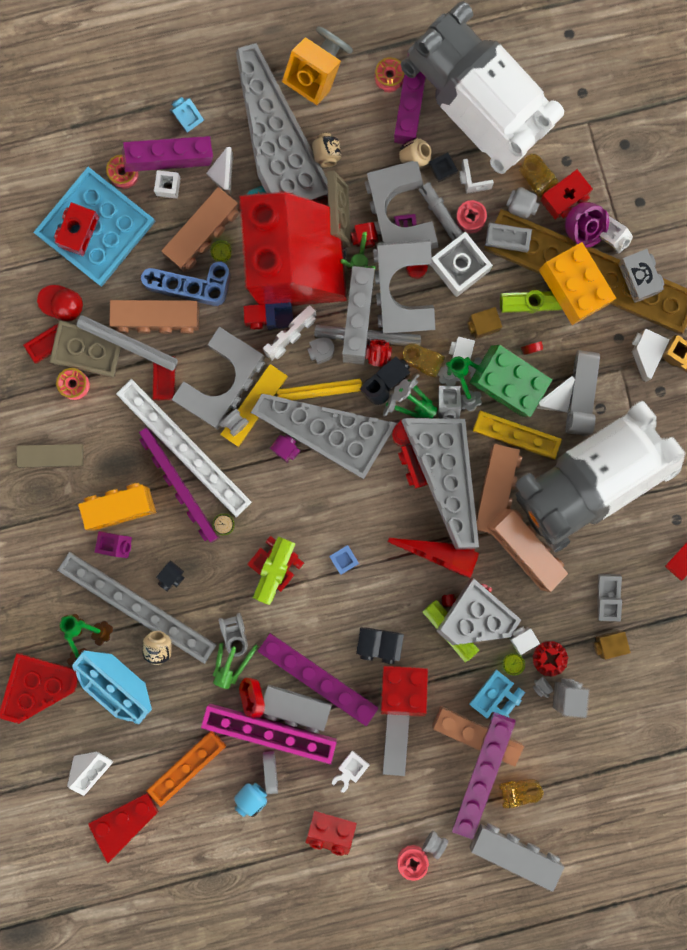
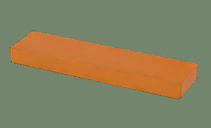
[146,731,227,807]

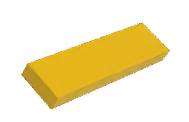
[220,364,288,447]
[472,410,562,460]

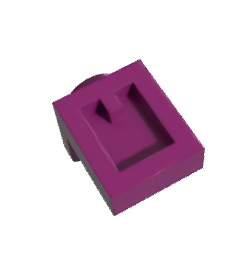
[94,531,132,558]

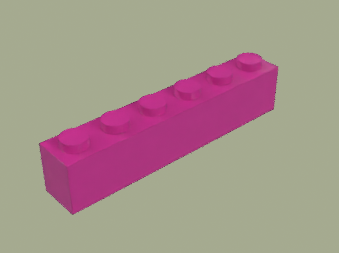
[201,703,337,764]

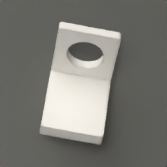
[459,159,494,193]

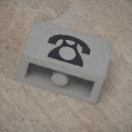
[618,249,664,303]

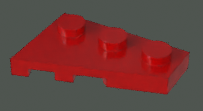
[88,793,158,864]

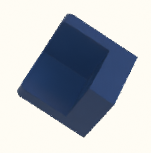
[265,302,293,330]

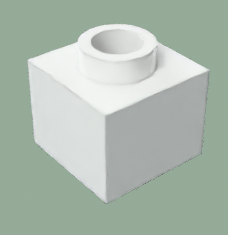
[154,170,180,199]
[449,337,475,359]
[509,626,540,655]

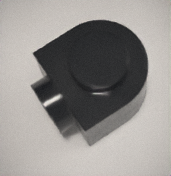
[360,374,390,405]
[156,561,185,592]

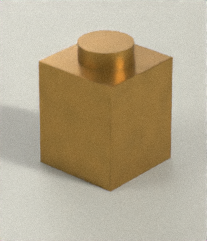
[467,307,502,339]
[594,631,631,660]

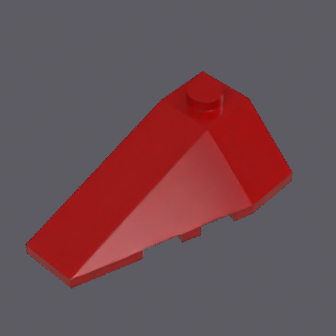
[387,538,479,578]

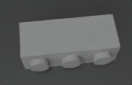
[553,678,589,718]
[264,685,332,733]

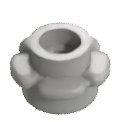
[533,677,553,698]

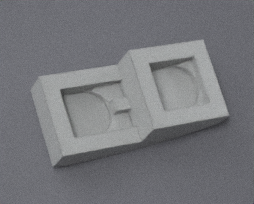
[598,574,622,622]

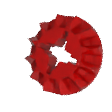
[533,641,569,677]

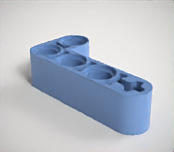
[141,262,231,306]

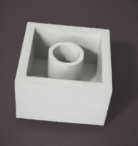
[430,232,493,297]

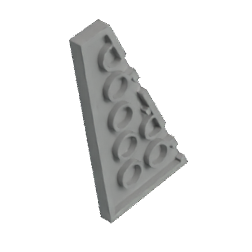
[251,394,397,479]
[402,418,479,549]

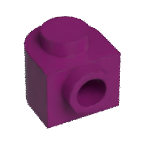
[269,434,300,462]

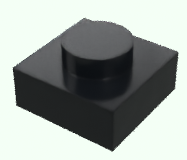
[429,152,458,183]

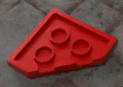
[0,653,79,724]

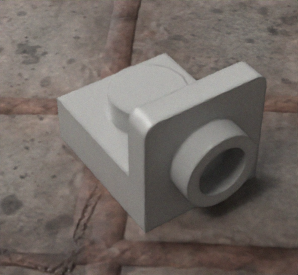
[438,386,461,419]

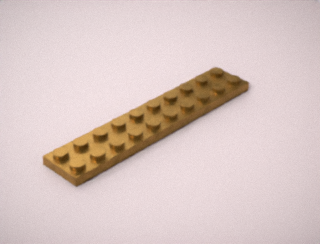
[483,209,687,335]

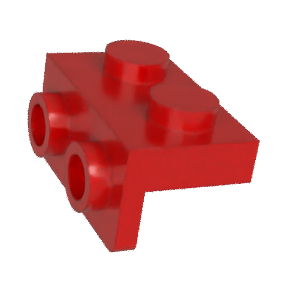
[398,444,428,489]
[305,811,357,856]

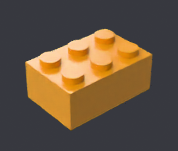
[539,242,616,326]
[78,483,157,531]

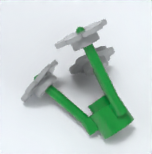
[437,356,483,411]
[383,373,437,419]

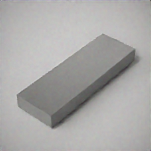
[383,715,409,776]

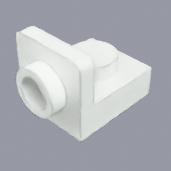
[599,216,633,253]

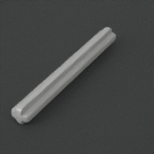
[77,315,178,371]
[314,325,421,347]

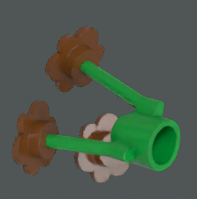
[60,614,113,670]

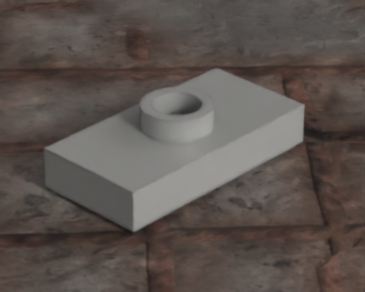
[485,223,532,252]

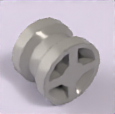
[221,409,249,436]
[422,831,448,860]

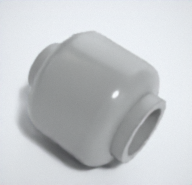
[506,187,540,219]

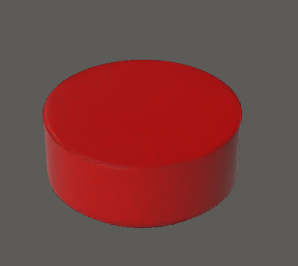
[406,264,428,279]
[521,341,543,355]

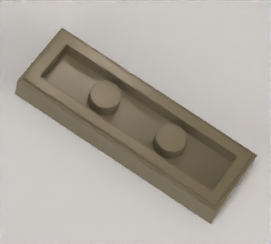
[17,444,84,468]

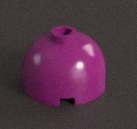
[565,202,610,248]

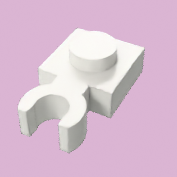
[332,750,369,793]

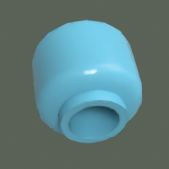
[234,783,267,817]

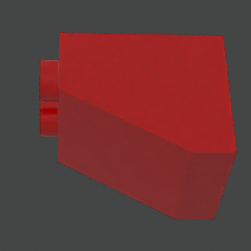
[240,192,347,306]

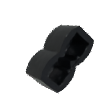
[356,627,404,664]

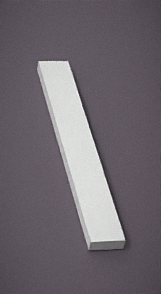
[116,379,252,517]

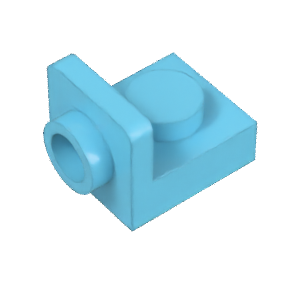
[170,97,204,133]

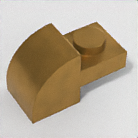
[662,335,687,372]

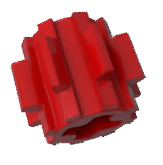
[365,339,392,367]

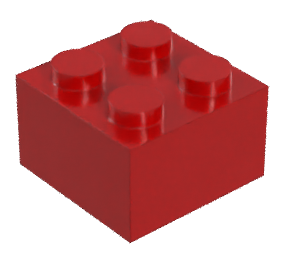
[381,666,428,717]

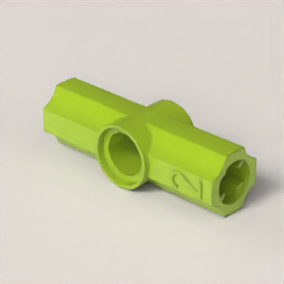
[499,290,562,313]
[253,536,296,605]
[422,599,480,663]

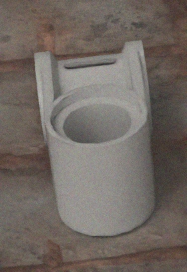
[219,613,248,657]

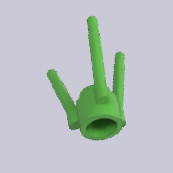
[341,232,376,270]
[213,643,258,689]

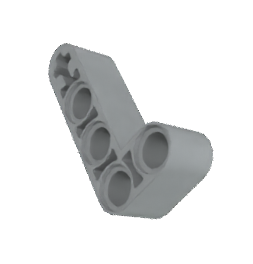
[565,350,600,436]

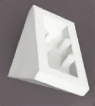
[206,147,233,196]
[536,376,575,412]
[67,752,113,796]

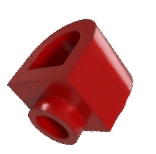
[350,222,378,248]
[392,419,411,447]

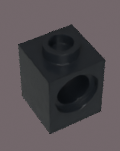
[376,356,410,392]

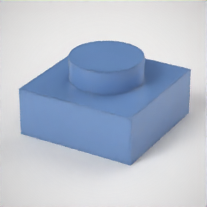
[329,545,359,575]

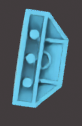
[72,651,152,724]

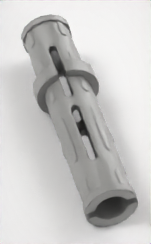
[419,182,463,241]

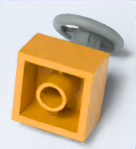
[282,26,353,105]

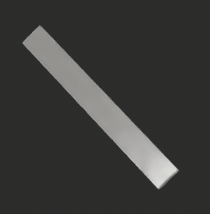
[57,552,217,664]

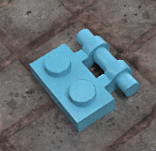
[469,669,525,718]

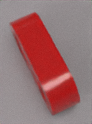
[239,678,265,718]

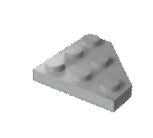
[436,578,521,645]

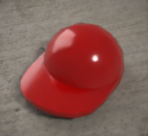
[37,285,83,321]

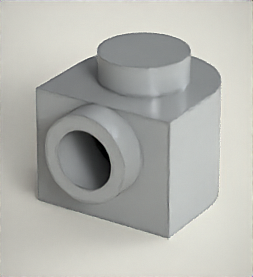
[307,337,334,365]

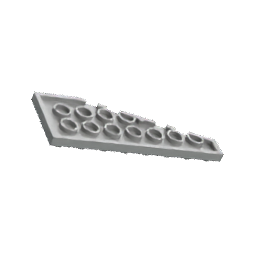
[236,43,328,201]

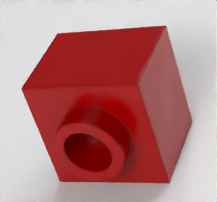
[243,304,267,330]

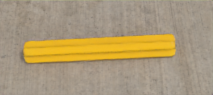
[277,379,362,400]

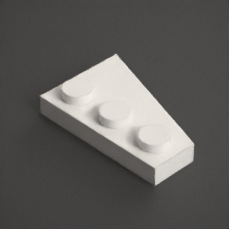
[263,305,316,361]

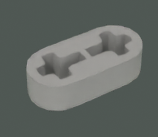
[263,751,278,794]

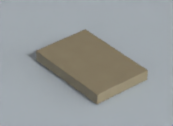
[327,171,351,248]
[49,321,121,378]

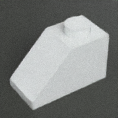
[632,329,669,382]

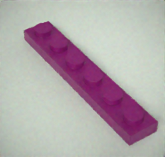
[139,428,219,543]
[258,633,379,726]
[452,712,516,840]

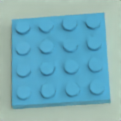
[34,167,156,287]

